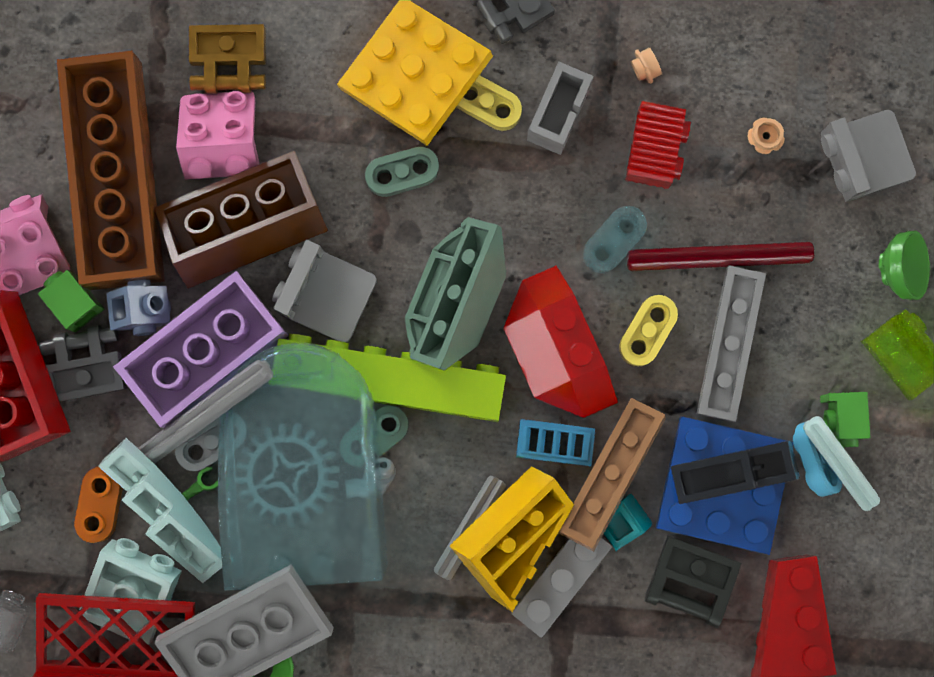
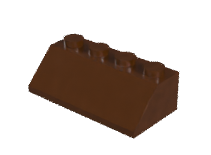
[154,150,328,289]

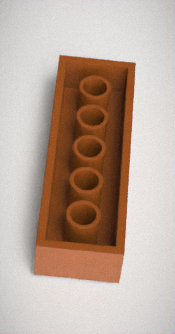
[57,50,165,291]

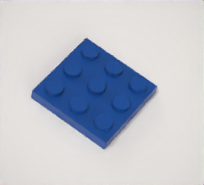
[656,416,793,555]

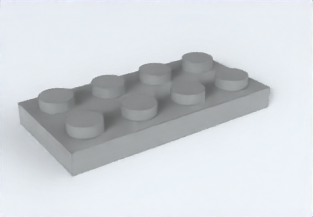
[154,565,334,677]

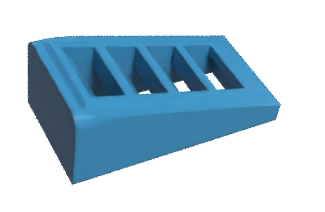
[516,419,595,467]

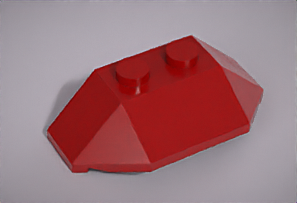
[503,265,618,418]

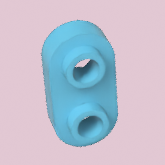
[793,422,842,497]

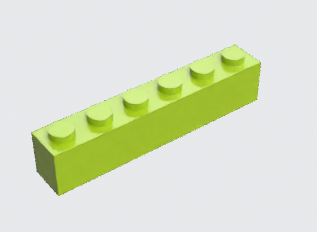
[270,334,506,422]

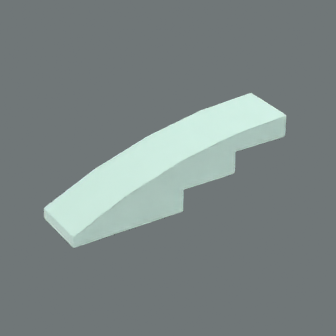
[98,438,229,583]

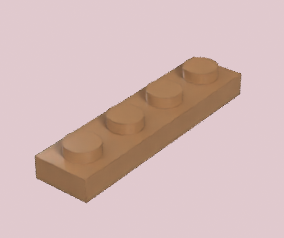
[559,398,666,552]

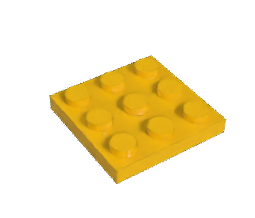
[337,0,493,146]

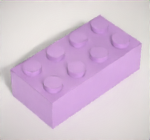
[113,271,289,428]

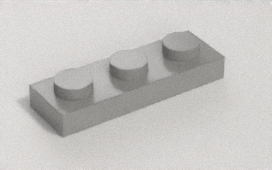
[511,538,613,638]

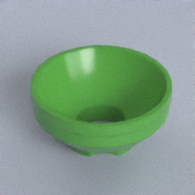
[879,231,930,300]

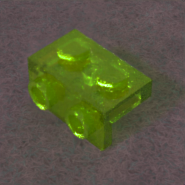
[861,309,934,401]

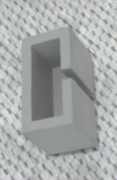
[527,61,594,155]

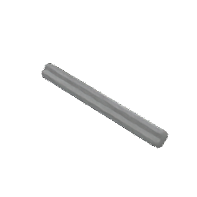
[138,360,273,464]

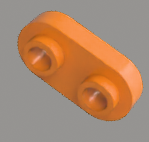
[74,467,123,543]

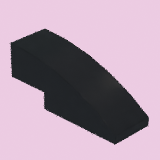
[671,440,800,504]

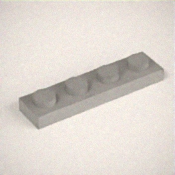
[696,266,766,422]

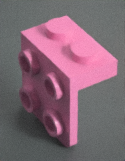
[176,91,259,180]
[0,194,70,295]

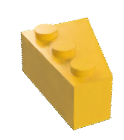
[450,466,574,612]

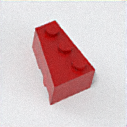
[751,554,837,677]

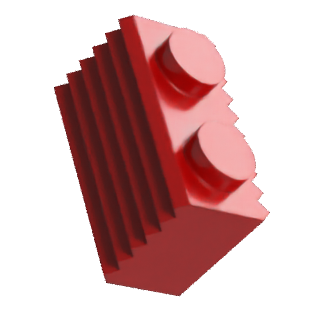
[625,101,691,189]

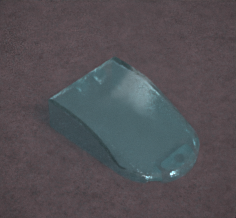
[218,343,388,591]

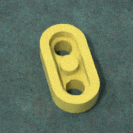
[456,75,522,131]
[619,295,678,367]

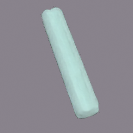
[803,416,880,511]

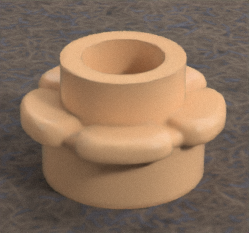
[631,48,662,84]
[748,118,785,154]

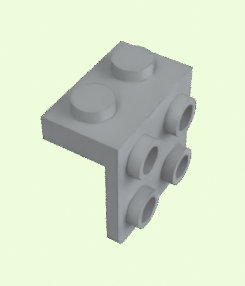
[821,110,916,202]
[272,239,377,343]

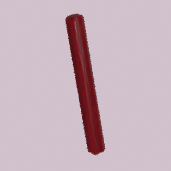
[627,242,814,271]

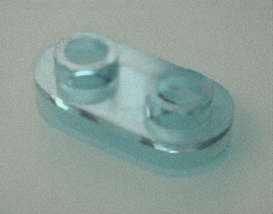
[583,206,647,273]

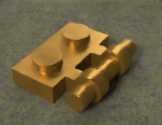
[189,24,266,94]

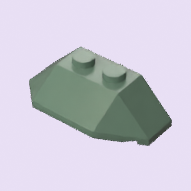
[405,217,507,370]

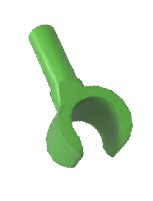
[181,467,221,501]

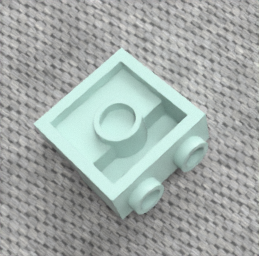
[79,538,182,645]

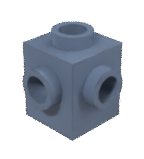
[106,280,171,336]

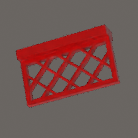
[32,593,195,677]

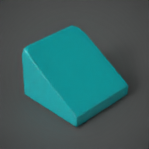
[604,494,653,551]

